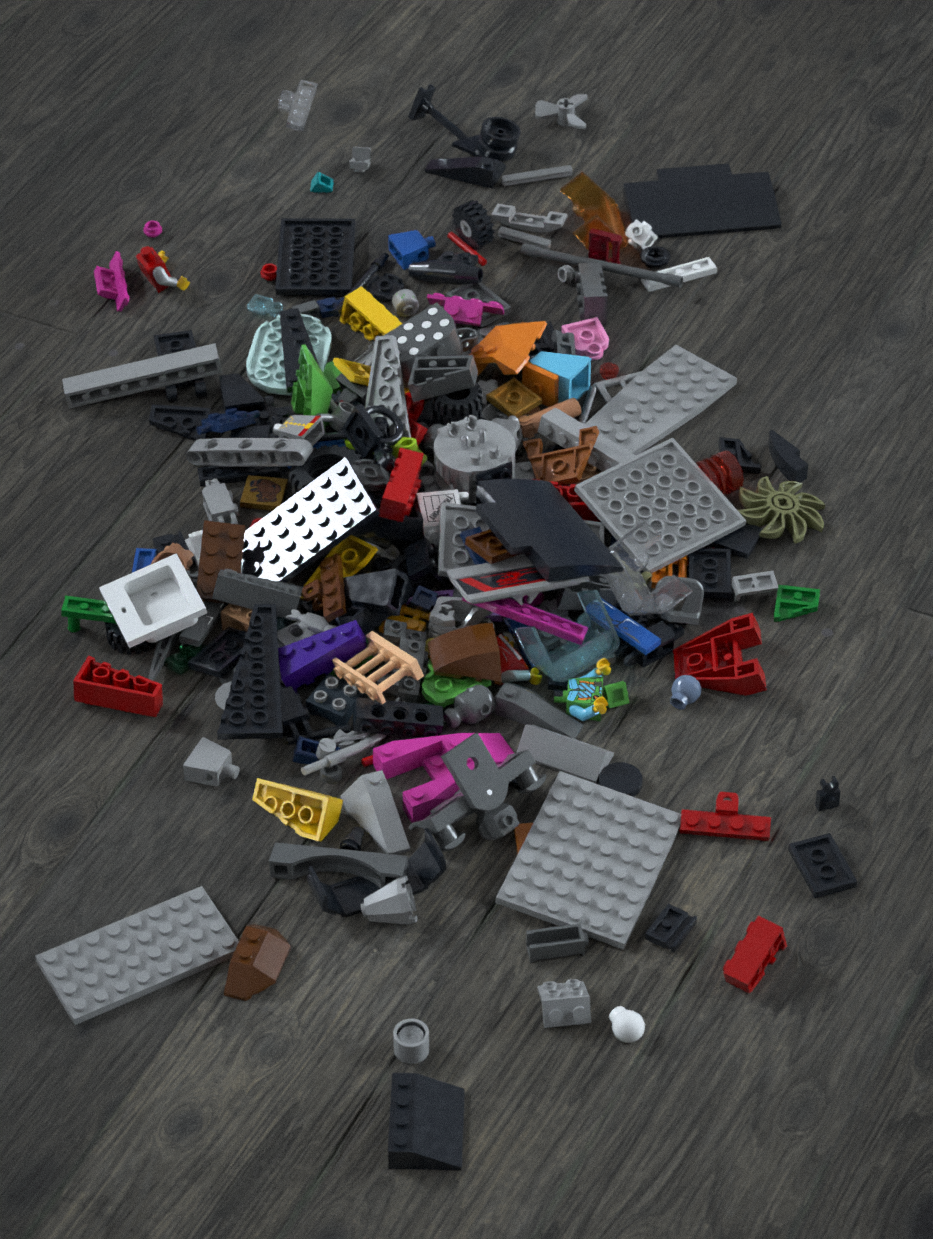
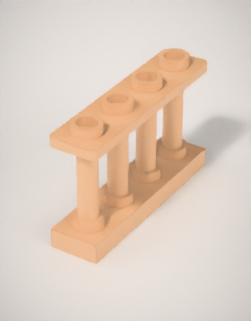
[332,631,424,705]

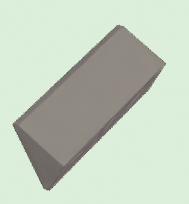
[517,724,614,784]

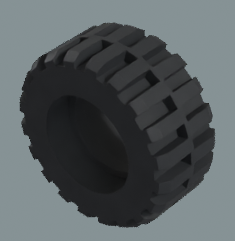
[290,445,364,496]

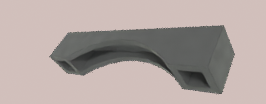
[269,842,409,888]

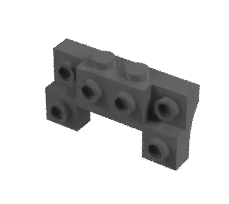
[377,619,428,703]

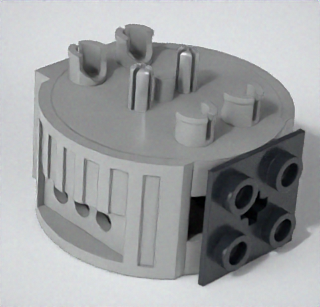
[434,415,515,506]

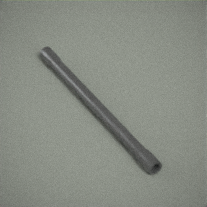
[521,244,683,288]

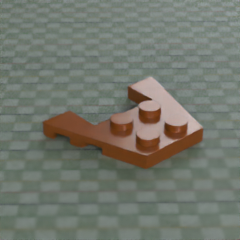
[523,426,599,485]

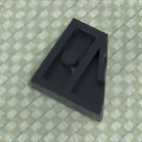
[718,437,761,474]

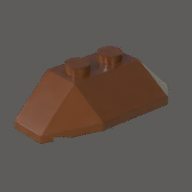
[224,924,291,1001]

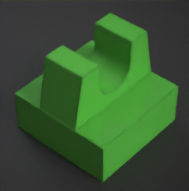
[603,681,629,708]

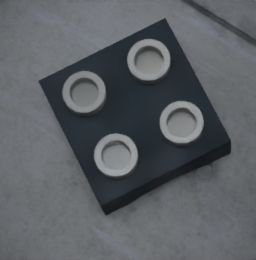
[306,674,366,726]

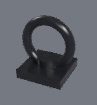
[341,404,404,459]

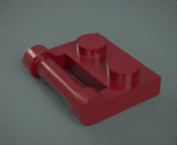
[588,228,622,265]

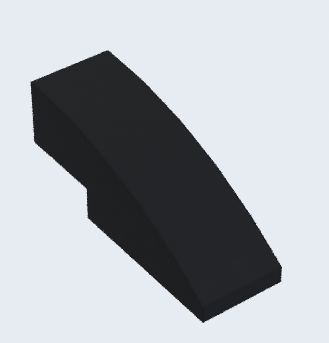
[768,430,808,483]

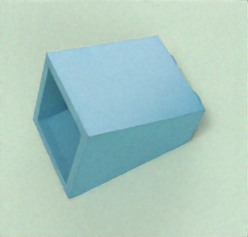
[530,351,591,403]

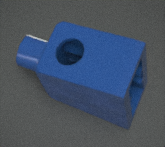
[388,230,436,270]

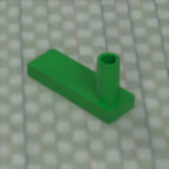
[61,595,117,632]

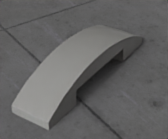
[491,204,568,232]

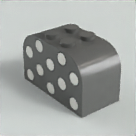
[372,302,463,388]

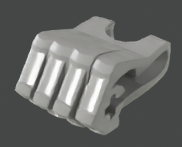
[428,596,494,638]

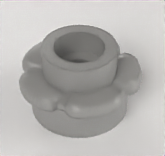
[558,265,575,283]

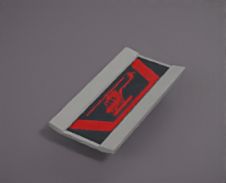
[447,556,589,605]

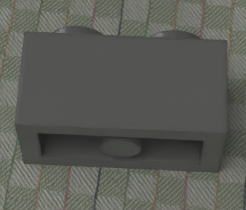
[293,300,320,317]

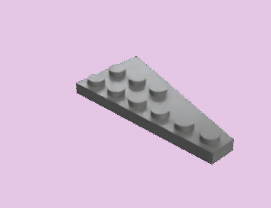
[365,335,411,438]

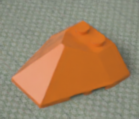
[469,321,547,376]

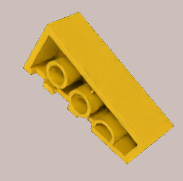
[340,286,402,341]

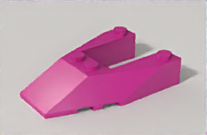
[373,733,514,823]

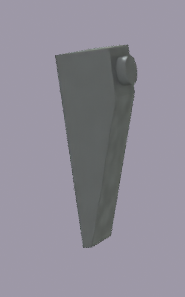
[495,683,583,739]

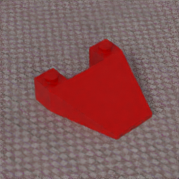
[673,613,767,696]

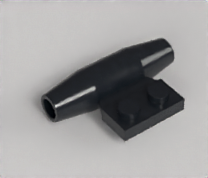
[408,251,483,285]

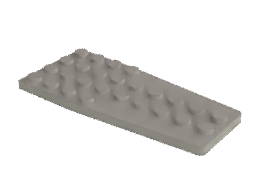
[584,345,737,455]

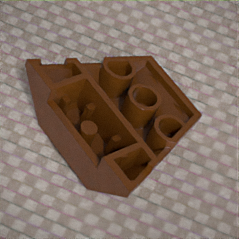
[427,623,502,685]

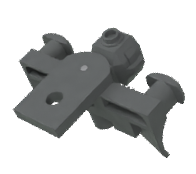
[409,733,546,852]

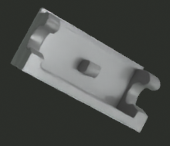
[731,571,779,602]

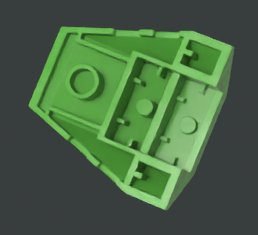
[291,345,333,430]

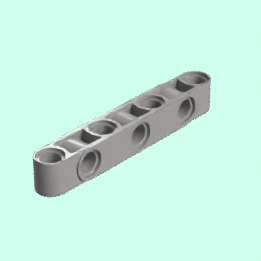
[186,438,313,467]

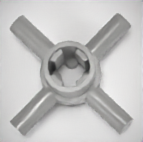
[316,398,355,432]

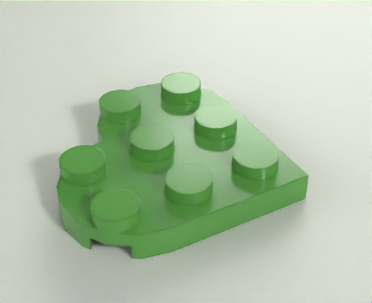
[422,659,491,708]

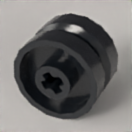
[477,117,521,161]

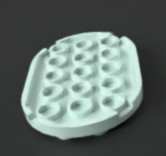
[246,314,332,396]

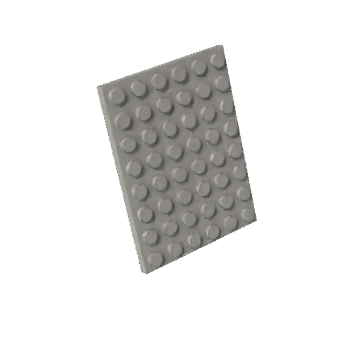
[495,771,681,950]

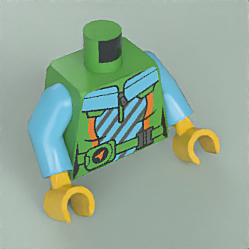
[554,658,611,721]

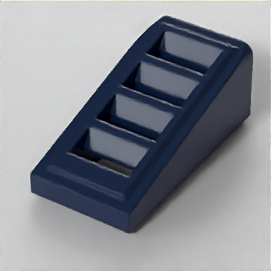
[292,736,341,764]

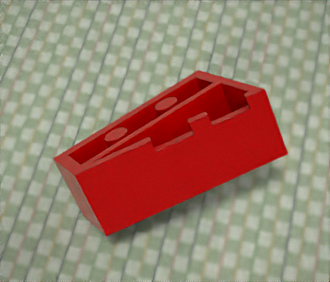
[723,916,787,994]

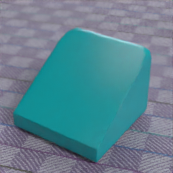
[310,172,334,193]

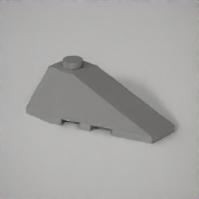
[341,770,410,855]

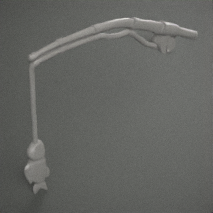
[286,609,421,776]

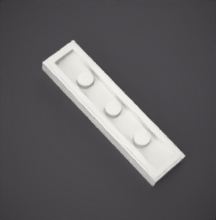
[641,257,717,292]

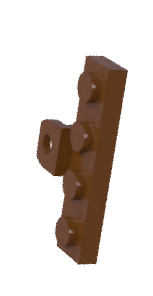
[302,553,346,622]

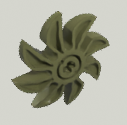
[738,476,825,543]

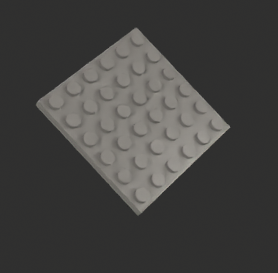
[574,437,746,573]

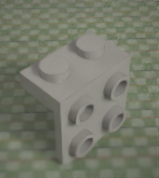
[537,979,591,1028]

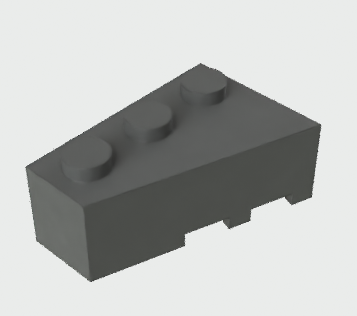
[408,355,478,402]
[555,574,624,610]

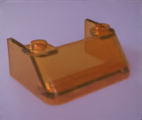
[560,171,629,251]

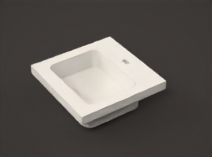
[99,554,207,648]

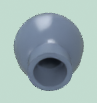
[670,675,701,710]

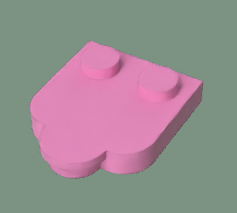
[561,317,609,360]

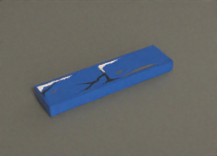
[585,597,661,655]

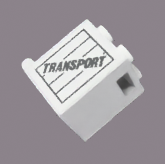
[417,489,469,551]

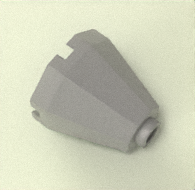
[361,876,417,924]

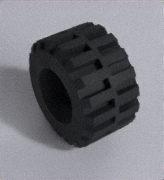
[433,383,482,425]

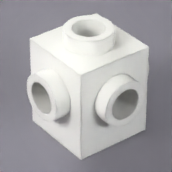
[625,220,658,249]

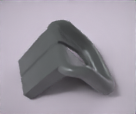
[652,576,704,625]

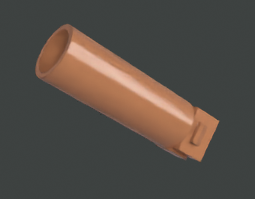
[518,397,581,440]

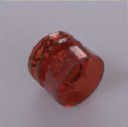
[695,450,744,495]

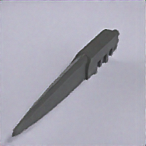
[149,570,198,681]

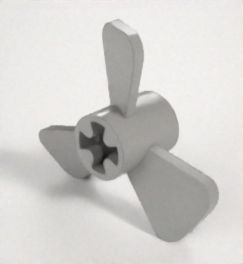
[535,94,588,129]

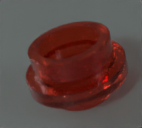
[599,362,619,380]

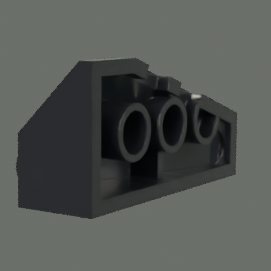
[425,157,506,189]

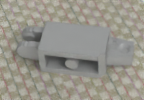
[202,479,239,524]

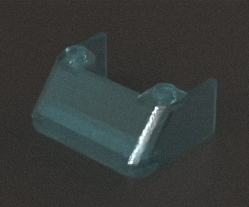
[515,590,620,682]

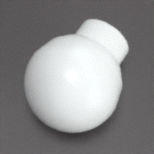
[609,1006,645,1043]

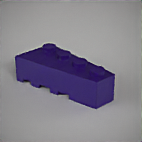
[278,620,367,693]

